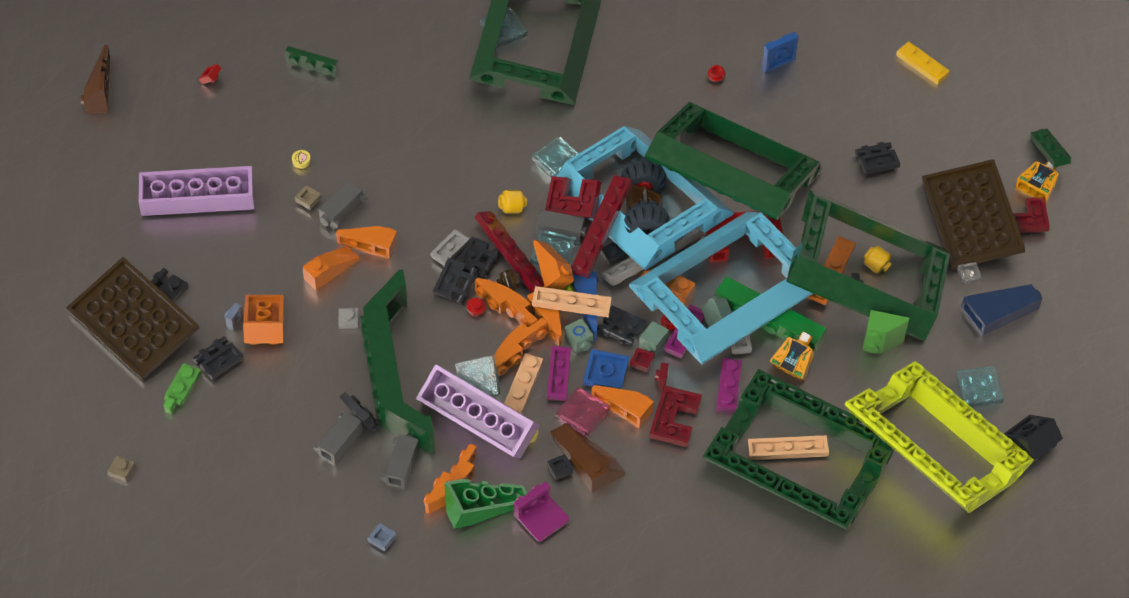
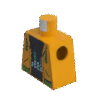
[1015,161,1059,204]
[770,332,815,382]

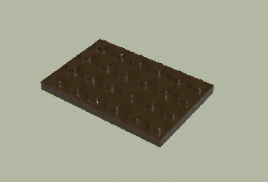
[922,159,1025,270]
[66,257,200,381]

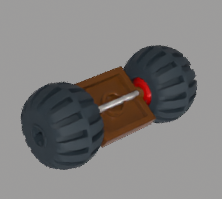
[621,157,670,235]

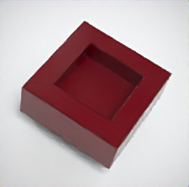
[630,347,655,373]
[655,362,669,390]

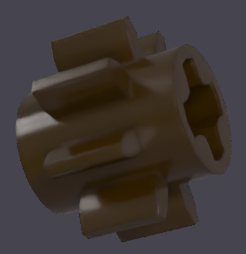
[496,269,521,290]

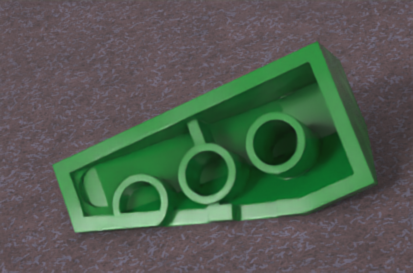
[444,479,528,529]

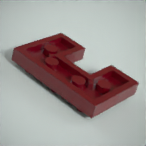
[545,176,602,219]
[1013,197,1050,233]
[649,385,702,447]

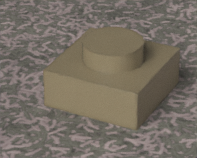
[295,185,321,210]
[107,455,135,482]

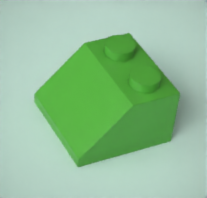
[863,310,909,354]

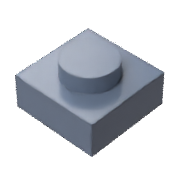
[224,303,243,331]
[368,523,397,551]

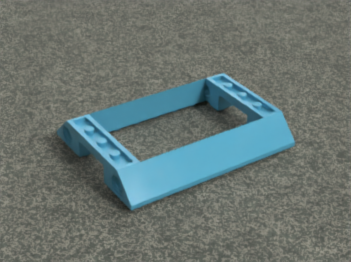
[557,126,734,270]
[629,211,813,365]

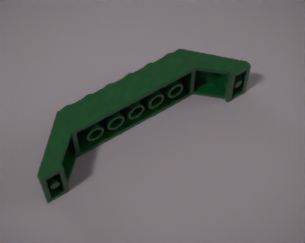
[360,269,435,454]

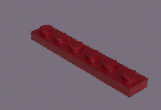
[571,175,633,278]
[474,211,545,293]

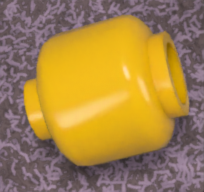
[498,189,527,214]
[863,245,892,273]

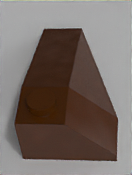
[81,45,111,113]
[549,423,625,492]

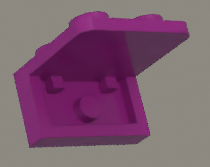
[514,481,569,542]

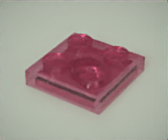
[555,387,610,438]

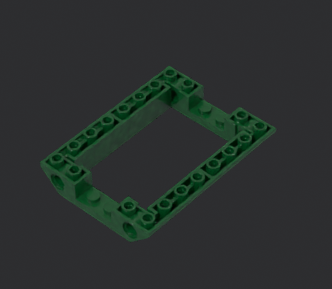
[469,0,601,106]
[644,102,822,220]
[786,189,950,341]
[702,369,894,530]

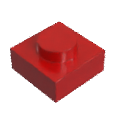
[198,64,222,84]

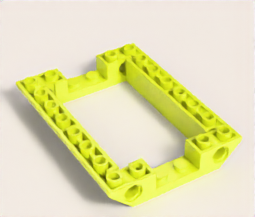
[844,361,1034,513]

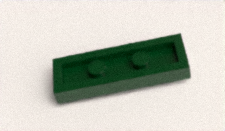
[285,46,339,77]
[1030,129,1071,167]

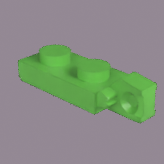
[163,363,201,414]

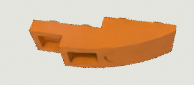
[808,236,856,305]
[475,278,538,327]
[490,318,548,379]
[423,443,477,514]

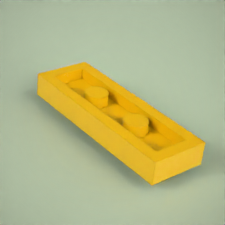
[897,41,950,85]

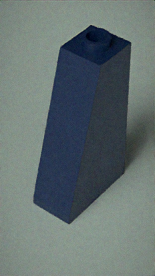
[961,284,1042,336]

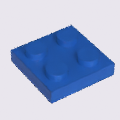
[762,32,799,73]
[583,349,629,389]

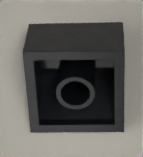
[1004,415,1063,460]

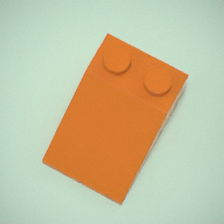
[243,295,284,345]

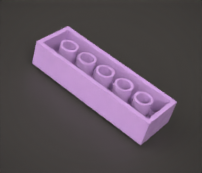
[139,166,254,216]
[416,364,540,459]

